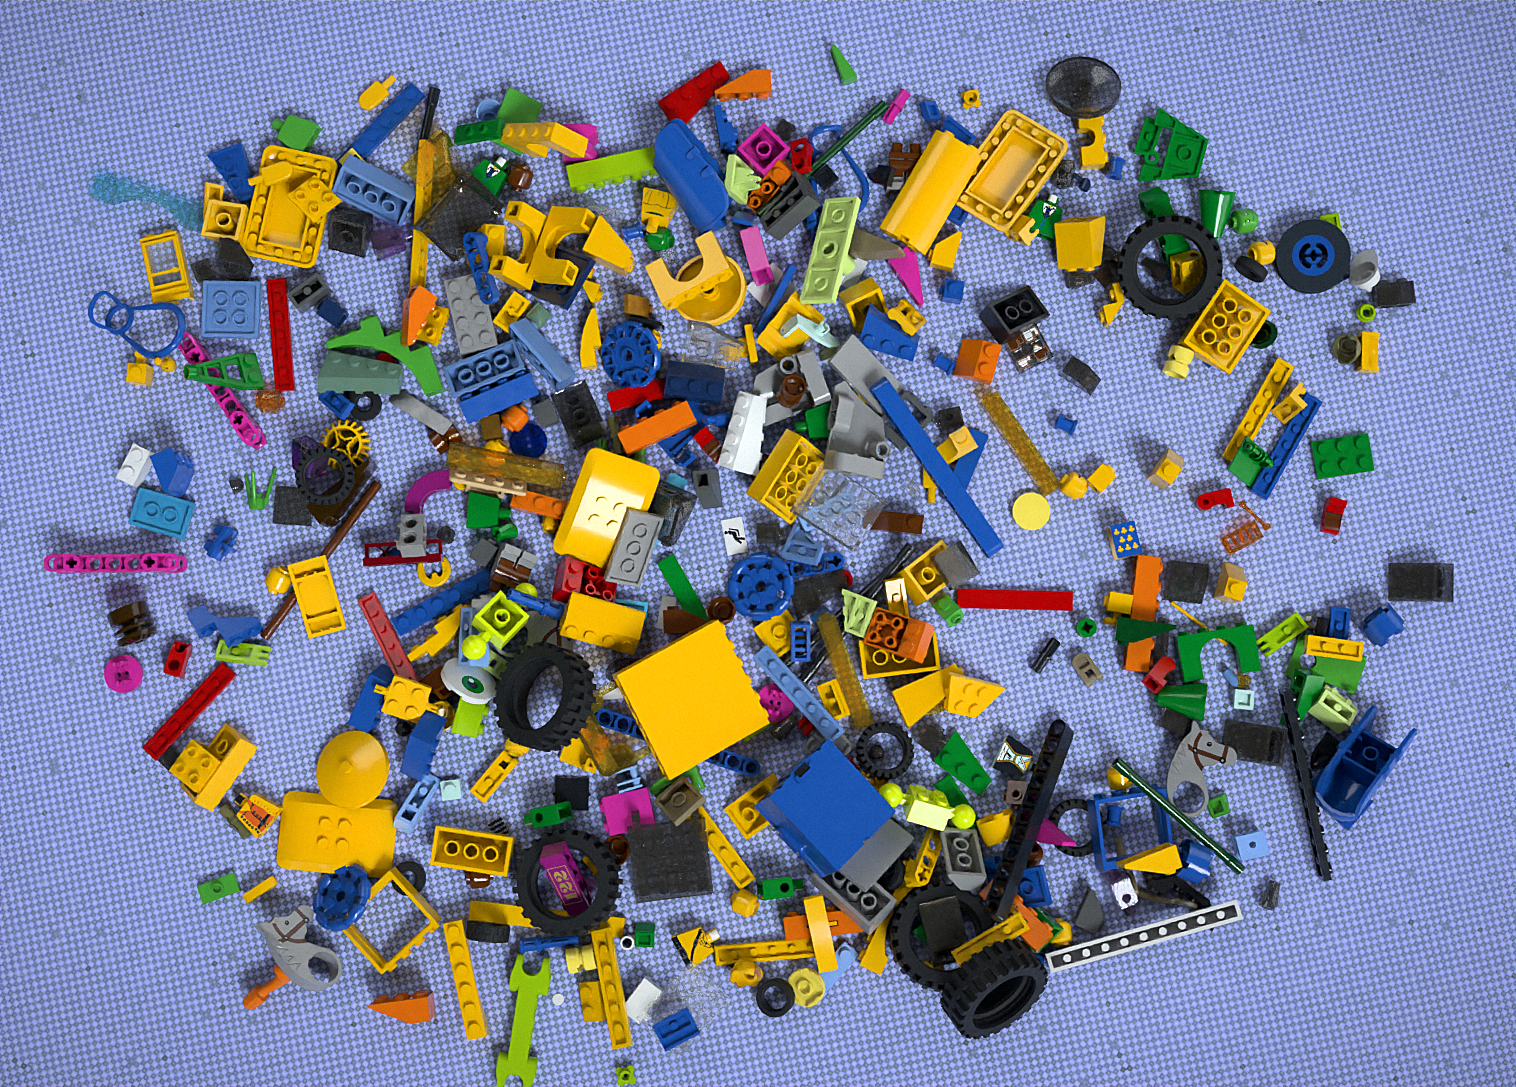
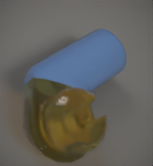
[1222,668,1251,688]

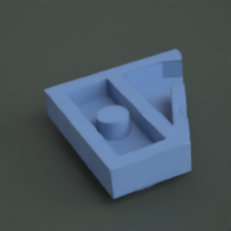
[781,524,824,566]

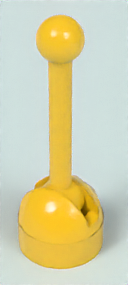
[154,357,177,373]

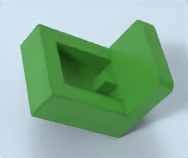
[932,593,965,628]

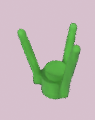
[244,467,277,510]

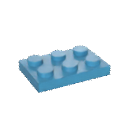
[128,487,196,540]

